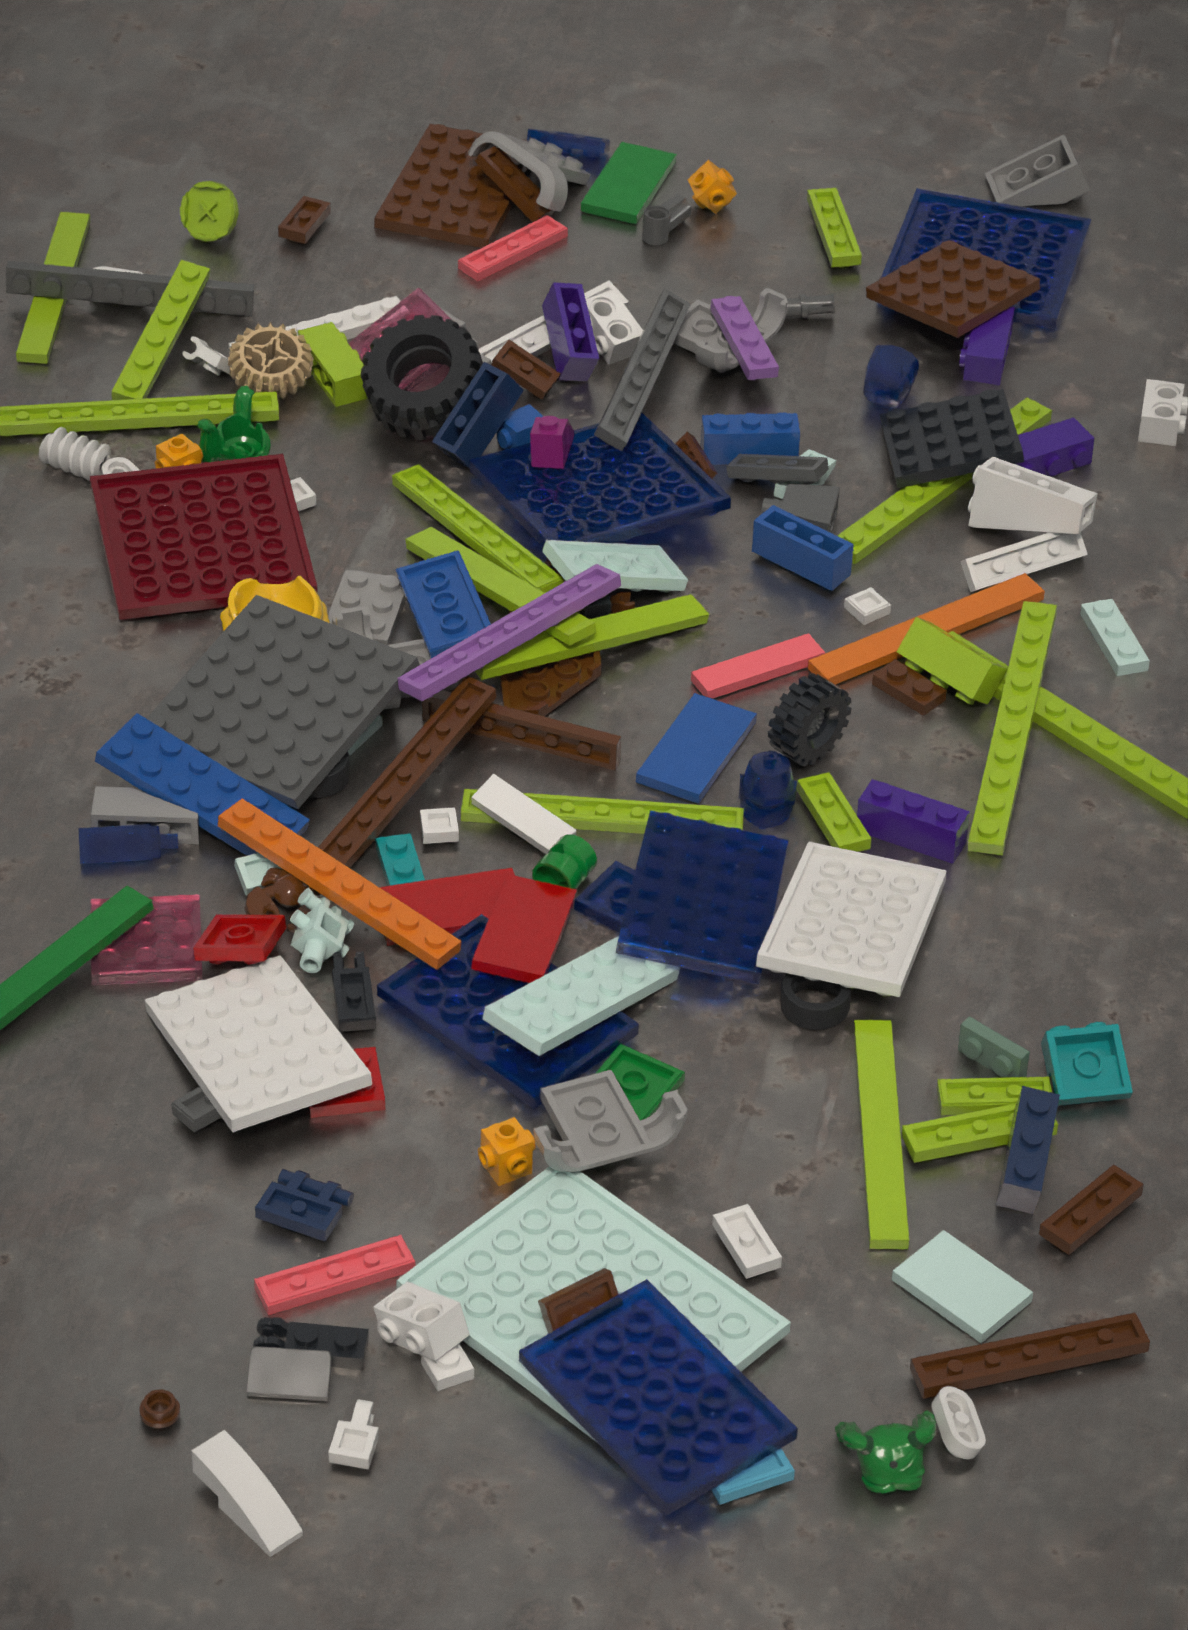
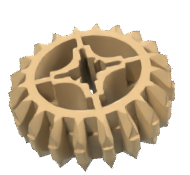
[228,321,313,400]

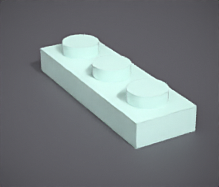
[1080,599,1150,676]

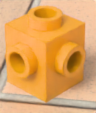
[687,159,737,214]
[155,434,203,468]
[478,1117,536,1186]

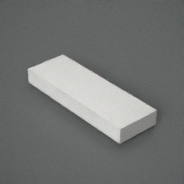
[471,774,576,854]

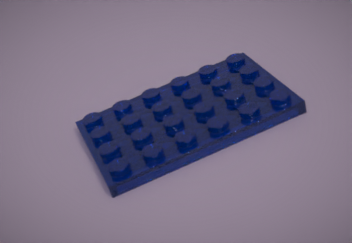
[615,810,789,984]
[377,914,639,1109]
[519,1279,798,1515]

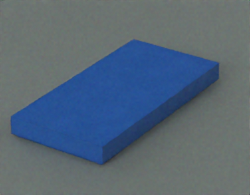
[395,550,491,658]
[636,693,757,804]

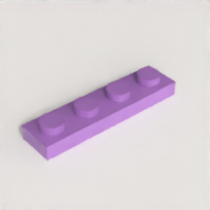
[710,296,779,380]

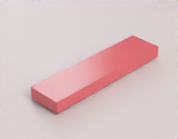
[458,215,568,282]
[691,633,826,699]
[254,1235,415,1316]

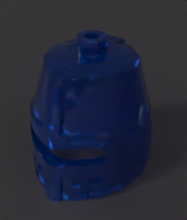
[863,345,920,409]
[738,750,797,829]

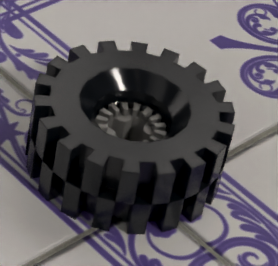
[768,673,852,766]

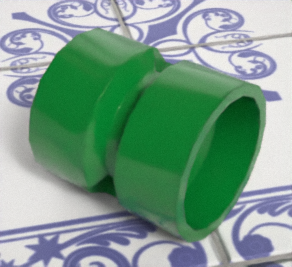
[532,834,597,889]

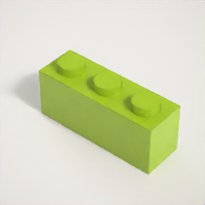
[298,322,368,407]
[897,617,1008,705]

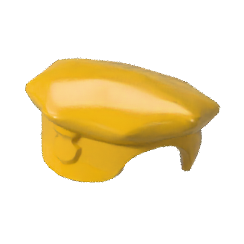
[220,576,330,632]

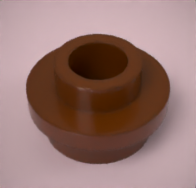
[139,1389,180,1428]

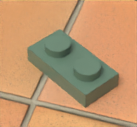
[958,1016,1030,1078]

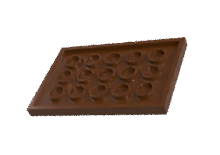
[374,124,531,248]

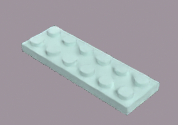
[482,933,680,1056]

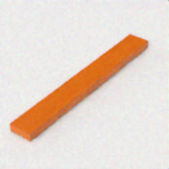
[808,573,1045,685]

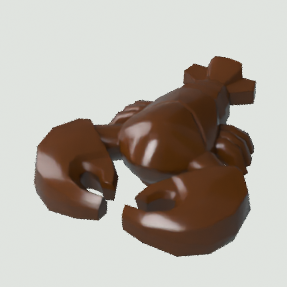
[244,868,321,934]

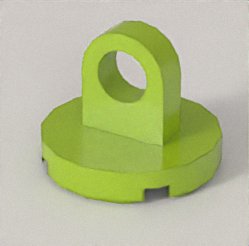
[180,181,239,242]

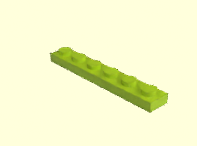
[111,260,210,400]

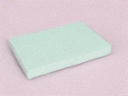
[892,1230,1033,1343]

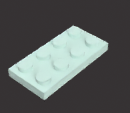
[542,540,688,593]

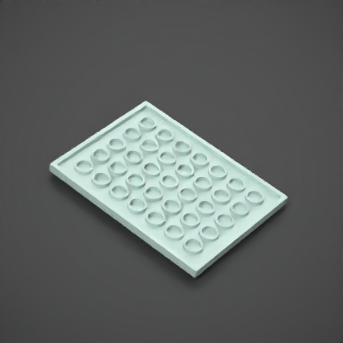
[396,1166,791,1464]

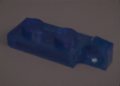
[527,128,610,157]
[78,824,179,865]

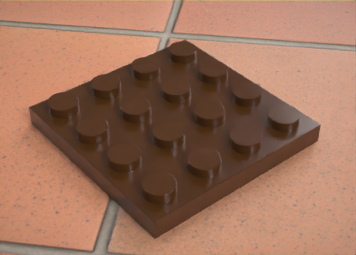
[866,240,1040,338]

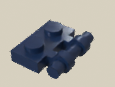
[255,1169,354,1242]

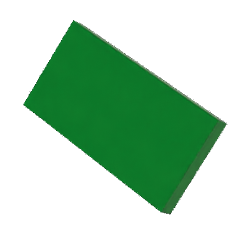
[581,142,677,224]

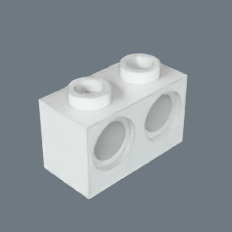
[586,289,643,365]
[1138,379,1188,446]
[373,1281,470,1361]

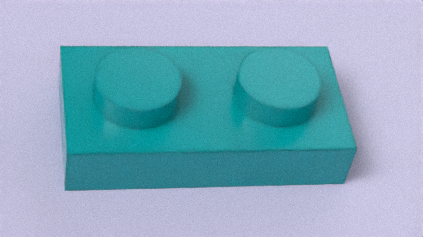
[376,833,425,886]

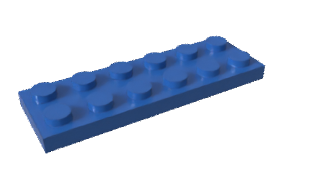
[95,713,310,856]

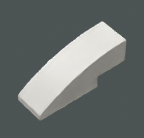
[192,1430,303,1557]

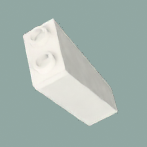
[968,457,1098,534]

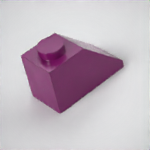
[530,416,574,469]

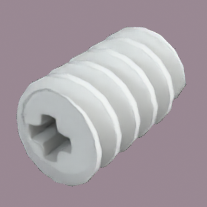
[39,427,111,481]

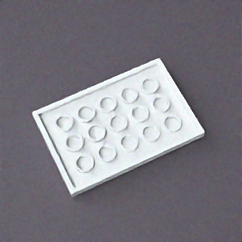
[756,842,947,997]
[145,955,372,1132]

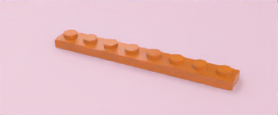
[218,798,461,970]

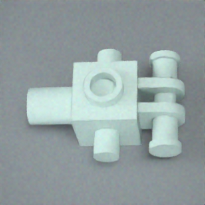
[290,888,354,973]

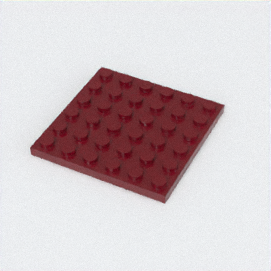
[90,454,317,620]

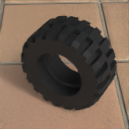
[361,315,483,440]

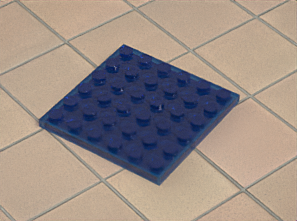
[881,188,1091,329]
[469,412,731,548]

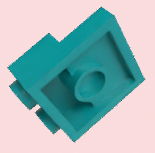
[1041,1022,1133,1106]

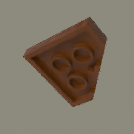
[499,650,602,716]

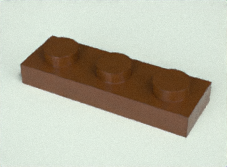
[475,146,554,222]
[1039,1164,1144,1255]

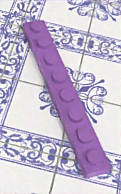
[397,564,621,701]

